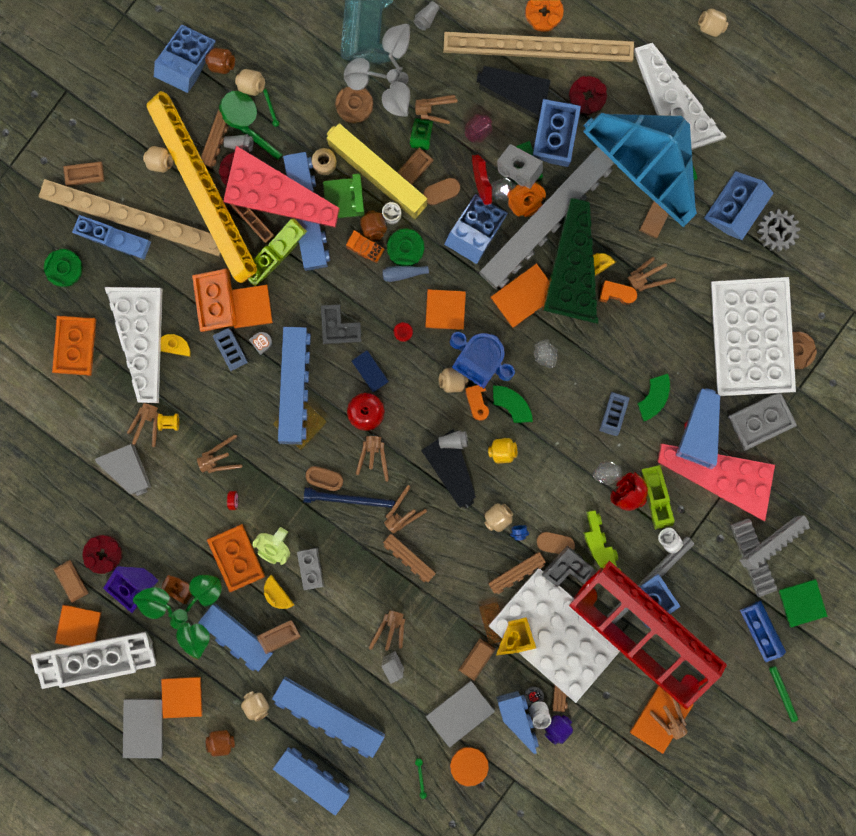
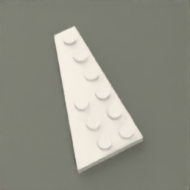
[634,43,726,150]
[105,287,163,403]

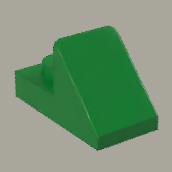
[410,118,433,150]

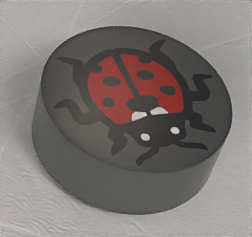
[524,686,544,706]

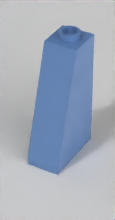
[676,388,720,469]

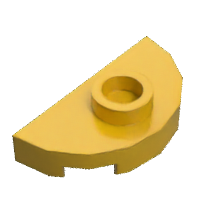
[593,253,616,276]
[161,334,191,357]
[264,574,295,609]

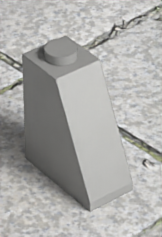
[95,444,151,496]

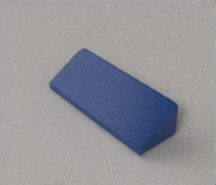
[740,601,786,663]

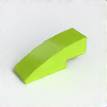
[641,465,675,530]

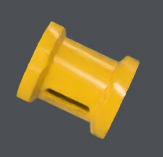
[157,414,179,431]

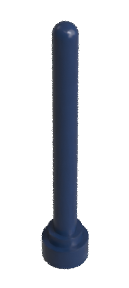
[303,487,396,508]

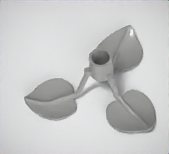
[344,24,410,117]

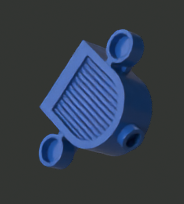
[450,332,515,389]

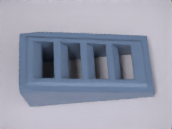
[213,328,248,371]
[599,392,630,436]

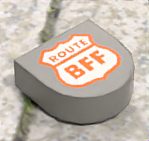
[249,332,272,355]

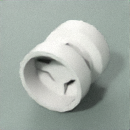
[382,202,401,224]
[658,528,683,553]
[529,702,551,729]

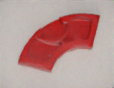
[472,155,492,205]

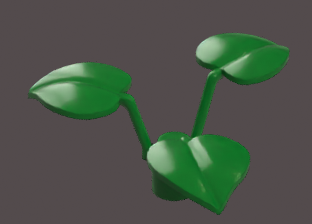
[133,575,222,660]

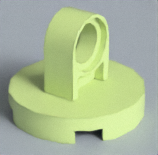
[253,527,290,565]

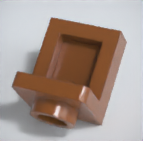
[161,575,191,604]

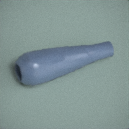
[382,266,429,282]

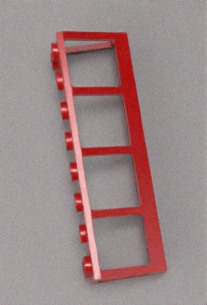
[569,561,727,710]

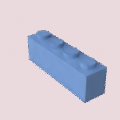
[198,603,275,671]
[273,747,350,816]

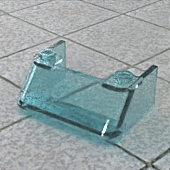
[341,0,398,64]

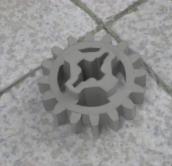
[757,209,800,252]

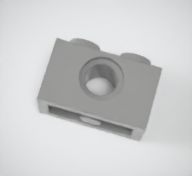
[497,144,543,189]
[297,547,324,590]

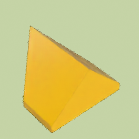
[496,617,536,656]

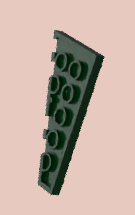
[542,198,598,324]

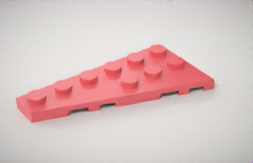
[223,146,340,228]
[658,444,775,521]

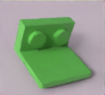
[323,174,365,218]

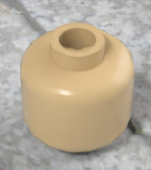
[698,9,728,37]
[235,69,265,96]
[143,146,174,173]
[311,148,337,175]
[439,368,468,393]
[484,504,513,532]
[241,691,270,722]

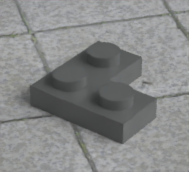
[321,305,361,344]
[542,546,597,587]

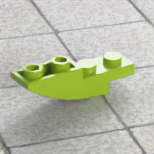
[248,218,307,286]
[583,510,621,570]

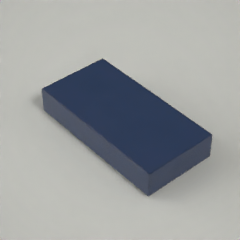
[352,351,389,393]

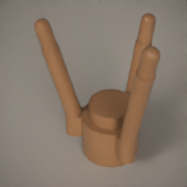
[415,95,457,124]
[627,257,676,292]
[127,403,159,447]
[197,435,243,473]
[356,436,389,482]
[384,485,427,533]
[369,610,405,651]
[650,698,688,740]

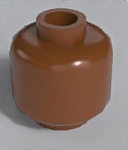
[205,47,235,74]
[360,210,387,240]
[206,730,235,757]

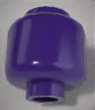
[544,715,573,745]

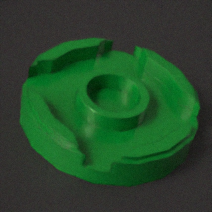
[219,91,257,129]
[387,228,425,266]
[43,249,83,287]

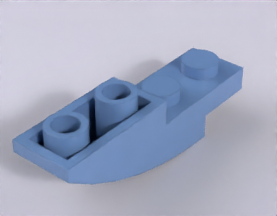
[72,215,151,259]

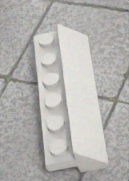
[31,631,157,689]

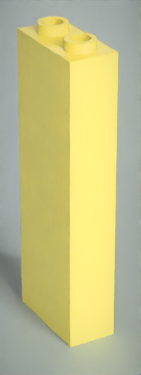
[327,123,427,219]

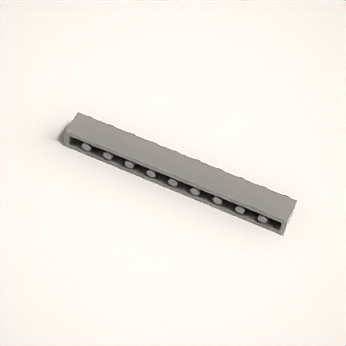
[479,147,615,289]

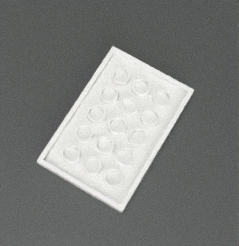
[711,277,796,396]
[488,568,620,703]

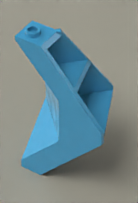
[583,113,697,227]

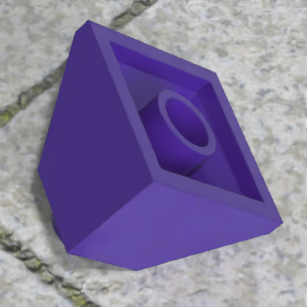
[103,566,158,613]

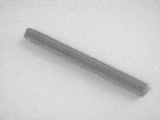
[607,537,694,624]

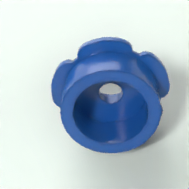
[510,525,529,540]

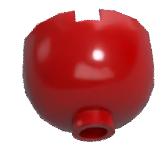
[347,393,385,431]
[610,472,648,511]

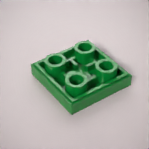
[778,579,828,627]

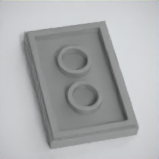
[728,393,797,451]
[426,681,495,747]
[123,699,163,758]

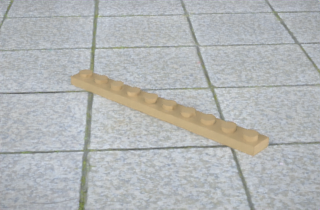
[443,32,634,62]
[38,179,221,257]

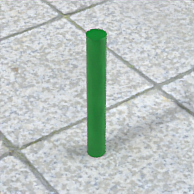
[239,127,282,160]
[769,666,799,722]

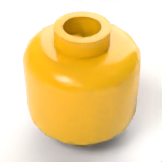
[488,438,518,464]

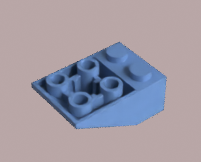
[154,24,215,93]
[444,194,508,264]
[496,691,539,754]

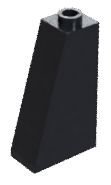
[476,66,551,121]
[421,429,476,509]

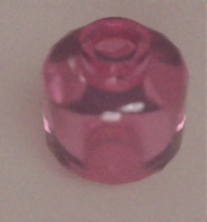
[465,114,493,143]

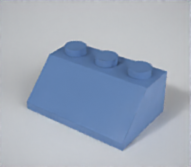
[533,99,581,167]
[704,171,773,240]

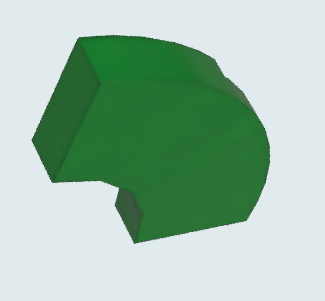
[637,374,670,422]
[493,386,533,423]

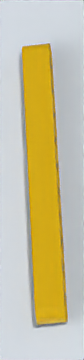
[147,91,257,283]

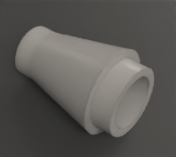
[414,1,440,30]
[224,134,253,152]
[439,430,468,449]

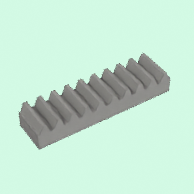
[739,515,810,570]
[730,518,777,597]
[381,651,404,684]

